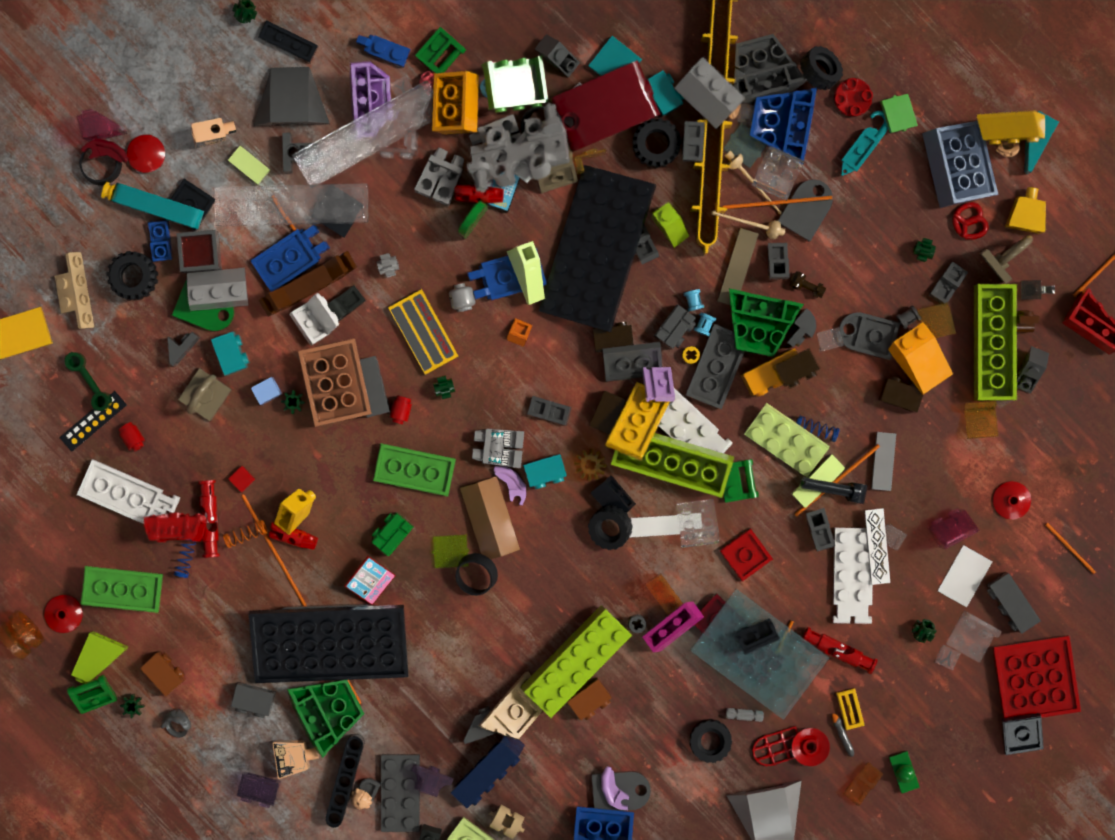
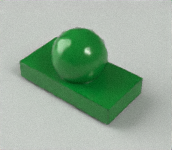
[889,750,920,794]

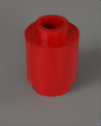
[389,395,412,424]
[119,422,146,452]

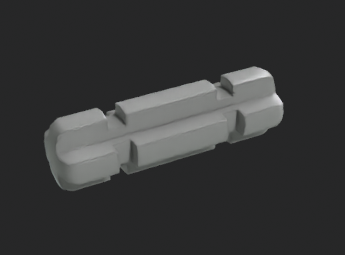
[726,708,764,722]

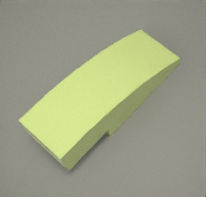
[791,454,845,508]

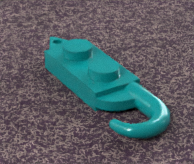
[841,111,889,176]

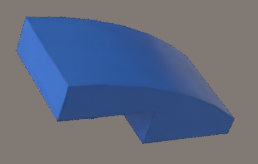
[148,220,172,262]

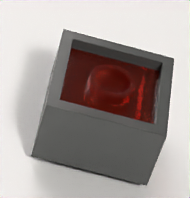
[177,230,222,273]

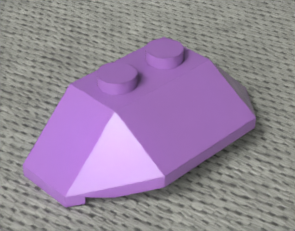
[349,61,392,137]

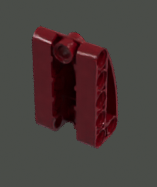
[549,60,660,152]

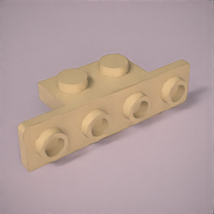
[55,252,94,329]

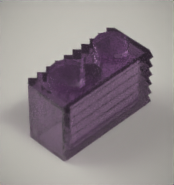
[236,771,281,808]

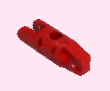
[454,185,504,203]
[268,522,318,550]

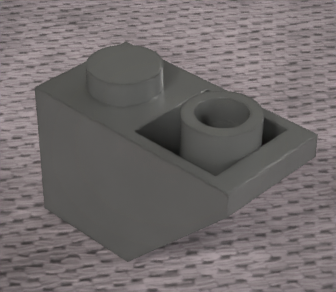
[535,34,580,78]
[1017,346,1049,394]

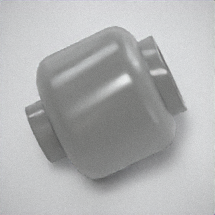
[449,283,476,312]

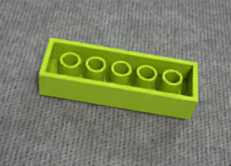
[974,284,1017,400]
[611,433,734,498]
[521,605,632,718]

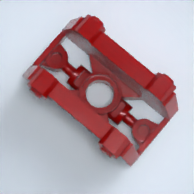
[144,513,207,543]

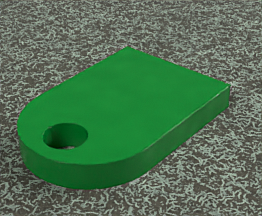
[458,201,488,240]
[172,280,235,331]

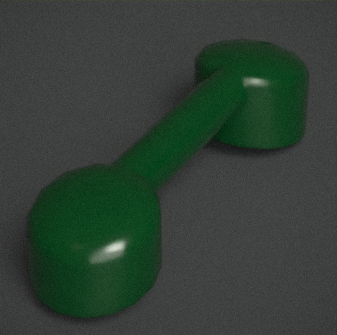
[65,352,112,411]

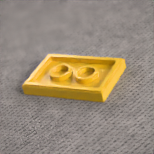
[0,307,53,360]

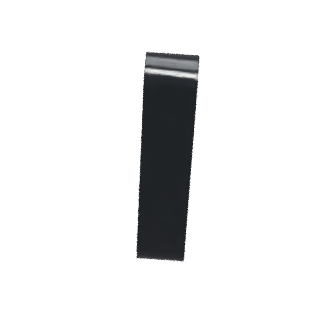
[325,734,365,828]

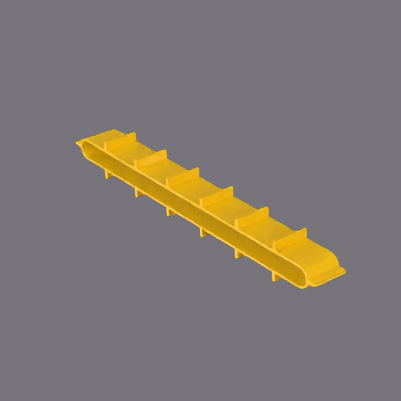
[690,0,738,255]

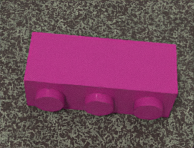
[643,602,704,653]

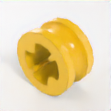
[101,182,116,201]
[682,346,700,364]

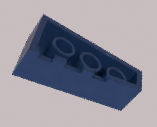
[451,736,525,809]

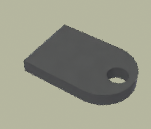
[778,180,833,242]
[838,312,900,360]
[592,771,651,811]

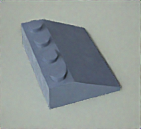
[922,121,998,208]

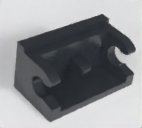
[591,475,636,513]
[735,618,780,655]

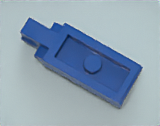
[356,35,411,68]

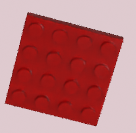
[992,635,1081,718]

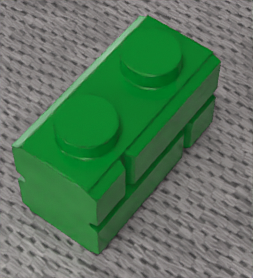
[371,512,414,556]

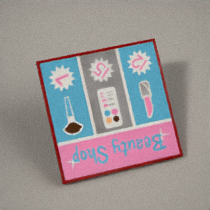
[344,556,396,605]

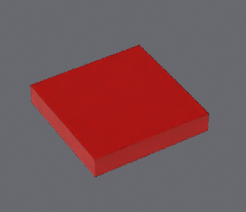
[719,528,773,582]

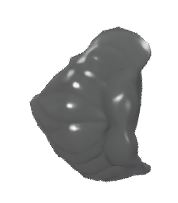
[161,709,191,738]

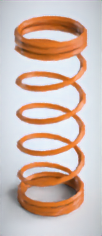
[223,520,268,548]

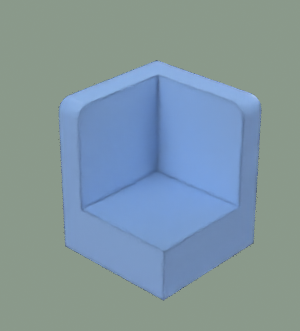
[251,377,282,405]

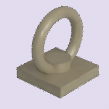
[537,142,578,193]
[979,235,1033,284]
[178,368,232,421]

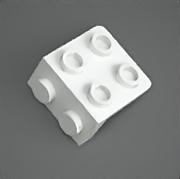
[289,293,339,346]

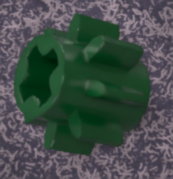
[232,0,257,24]
[913,238,936,262]
[433,375,455,399]
[281,390,306,414]
[912,619,937,643]
[120,693,145,718]

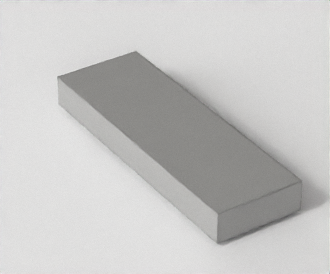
[871,432,896,491]

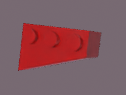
[1062,287,1115,355]

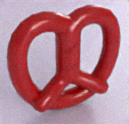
[952,202,989,240]

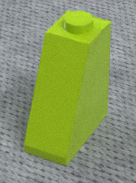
[651,202,689,248]
[71,631,128,684]

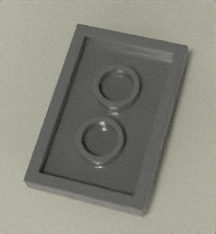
[603,342,662,382]

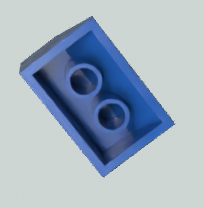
[573,807,634,840]

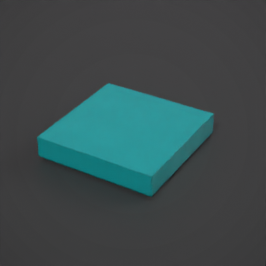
[588,36,642,76]

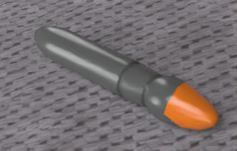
[832,714,854,757]

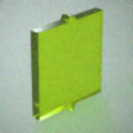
[432,535,470,568]

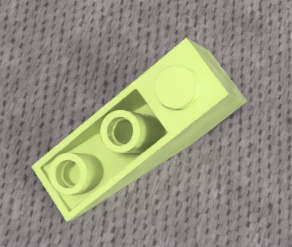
[507,241,545,305]

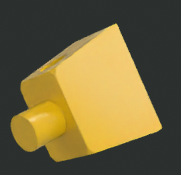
[1005,187,1046,234]
[274,489,316,535]

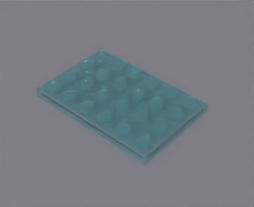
[690,589,829,720]

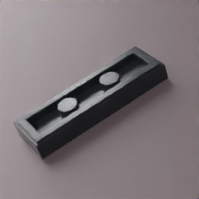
[258,20,319,63]

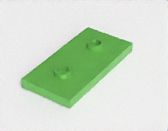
[373,443,456,496]
[81,566,163,613]

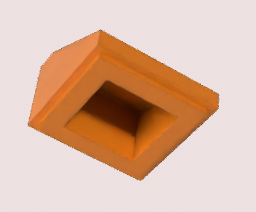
[507,318,533,347]

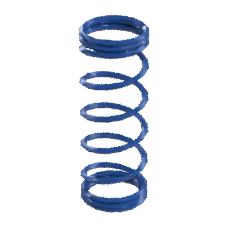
[796,415,840,442]
[174,540,196,578]

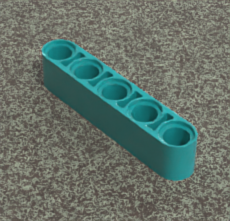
[111,183,204,230]

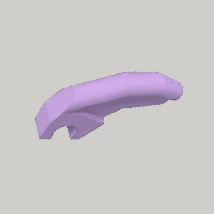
[494,466,526,506]
[601,766,629,810]

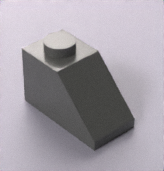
[464,706,495,744]

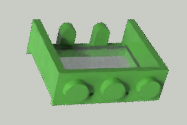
[481,56,548,113]

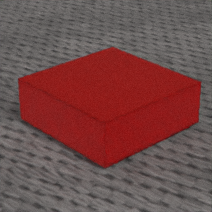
[229,466,256,493]

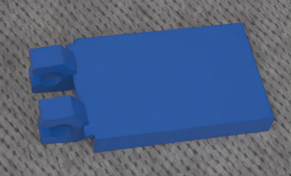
[251,225,330,292]
[468,248,547,301]

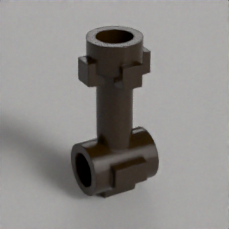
[790,271,826,298]

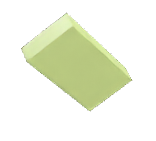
[228,146,270,185]

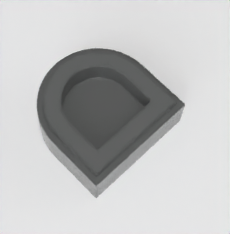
[359,778,381,801]

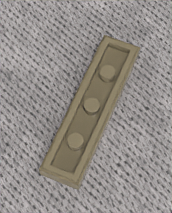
[717,228,759,306]

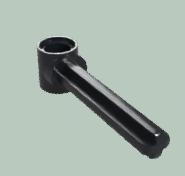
[800,477,868,504]

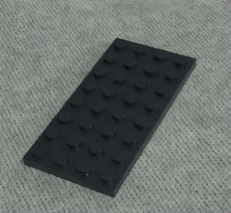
[539,165,656,333]
[248,605,409,683]

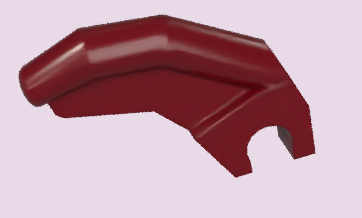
[81,138,129,163]

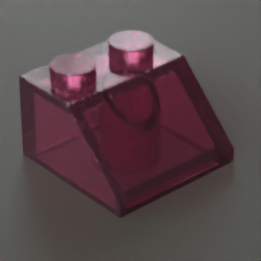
[77,109,127,142]
[928,508,979,550]

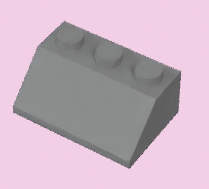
[675,58,745,129]
[187,268,248,311]

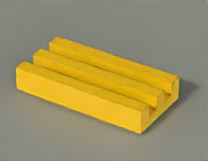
[836,688,865,730]

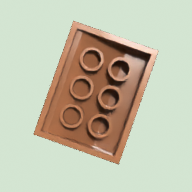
[298,339,372,427]

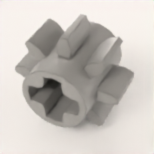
[377,253,399,278]

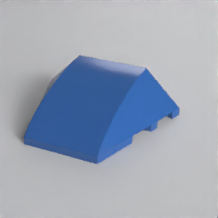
[750,88,817,164]

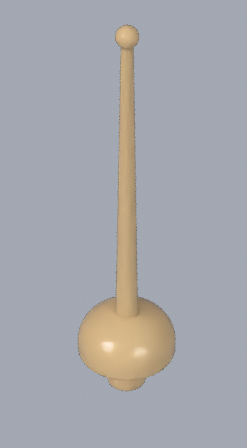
[725,151,782,214]
[712,211,785,240]

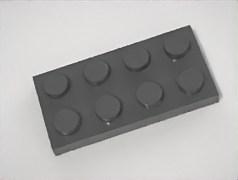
[686,324,745,409]
[381,754,420,832]

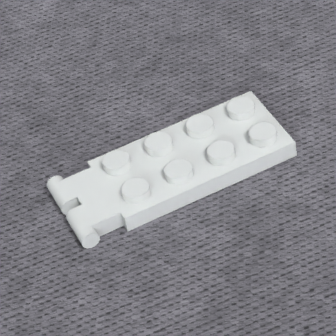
[659,388,733,453]
[77,459,180,524]
[833,527,873,624]

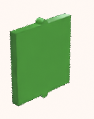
[880,94,918,133]

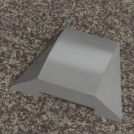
[726,780,801,840]

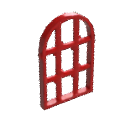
[752,726,798,766]

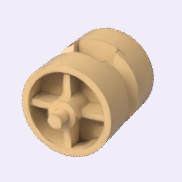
[489,804,525,839]

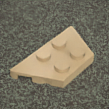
[478,672,542,739]

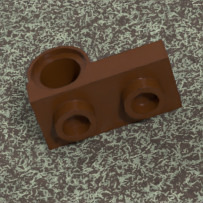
[1017,310,1039,333]

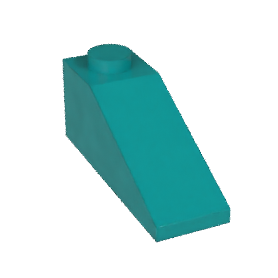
[1024,111,1059,174]

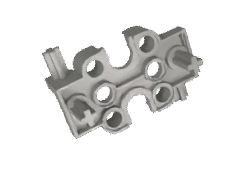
[468,104,570,192]

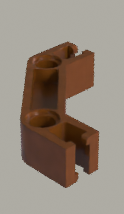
[259,251,357,317]

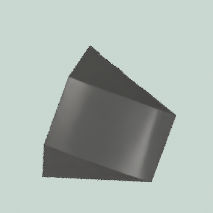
[734,34,807,104]
[253,67,330,126]

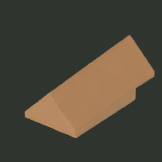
[460,476,520,560]

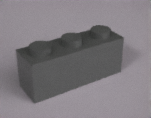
[360,356,391,418]
[986,572,1041,634]

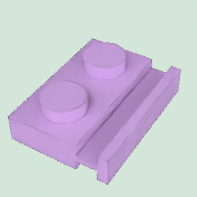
[642,367,675,402]

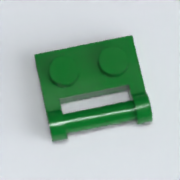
[415,27,466,73]
[723,459,759,503]
[67,674,117,714]

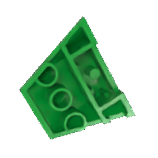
[729,288,804,357]
[287,680,364,758]

